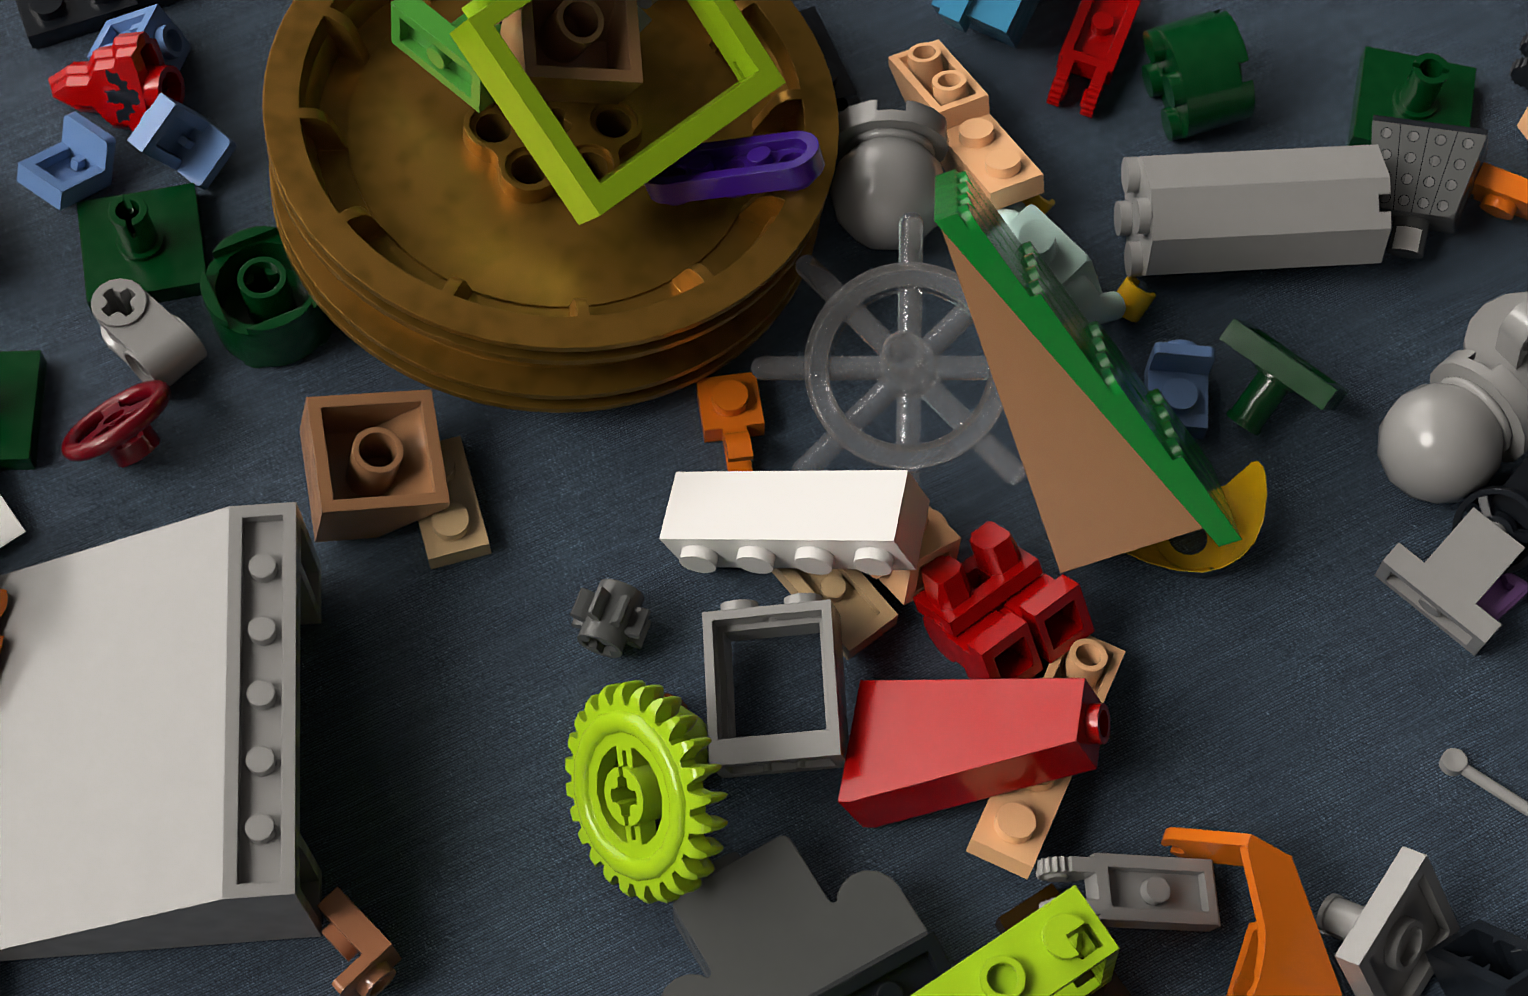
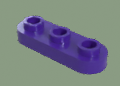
[645,131,825,206]

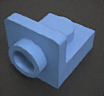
[87,4,191,71]
[1144,339,1215,439]

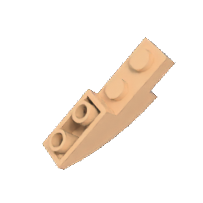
[888,39,1044,210]
[966,635,1126,880]

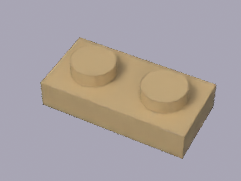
[418,436,492,569]
[772,568,898,660]

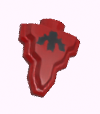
[48,31,185,132]

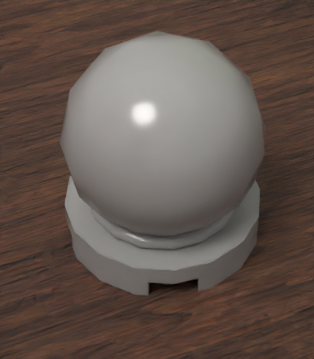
[830,100,949,251]
[1377,349,1528,504]

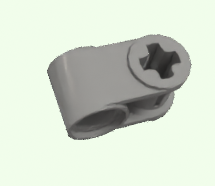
[91,278,207,386]

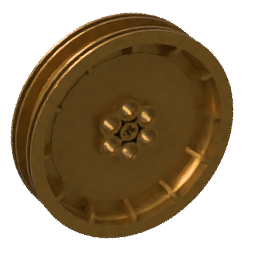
[262,0,839,413]

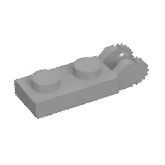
[1035,853,1221,932]

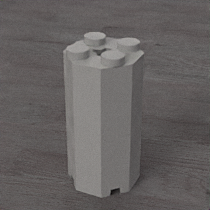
[1114,144,1392,277]

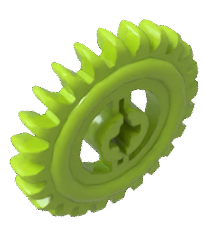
[565,680,728,904]

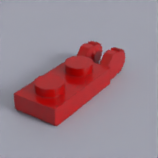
[1046,0,1142,118]

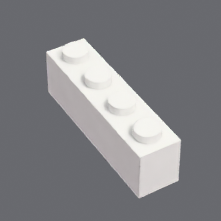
[659,470,930,576]

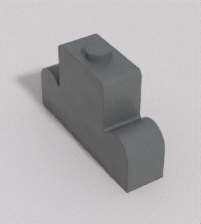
[661,836,927,996]

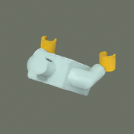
[997,195,1156,324]

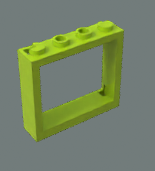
[449,0,786,225]
[910,885,1120,996]

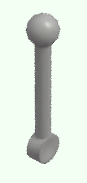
[1439,748,1528,817]

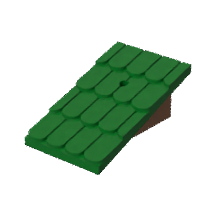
[934,169,1242,573]

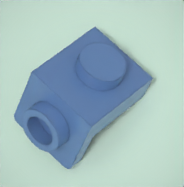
[127,92,236,190]
[17,111,116,211]

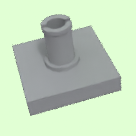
[1316,846,1460,996]

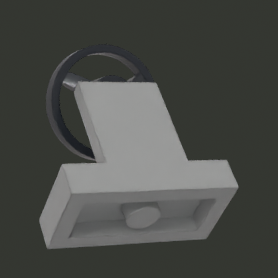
[1374,486,1528,656]

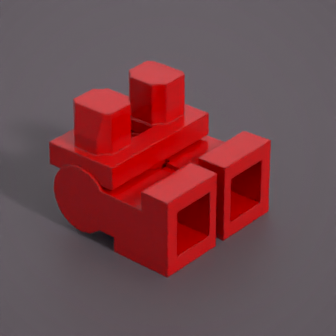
[912,521,1095,679]

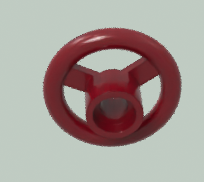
[61,380,172,467]

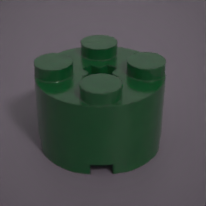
[1142,9,1255,141]
[200,226,333,369]

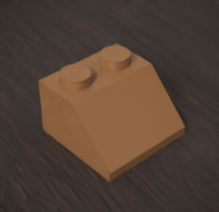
[500,0,643,104]
[300,389,450,543]

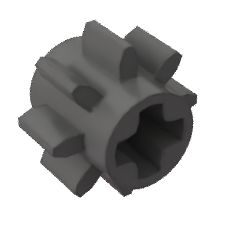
[570,579,651,658]

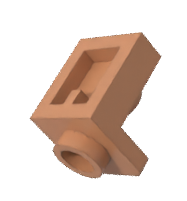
[317,886,402,996]

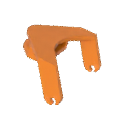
[1161,827,1342,996]

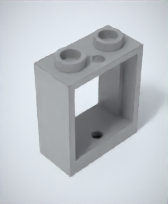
[702,593,849,778]

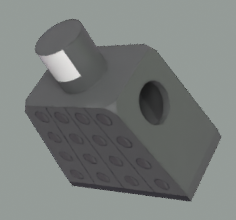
[1371,115,1488,259]

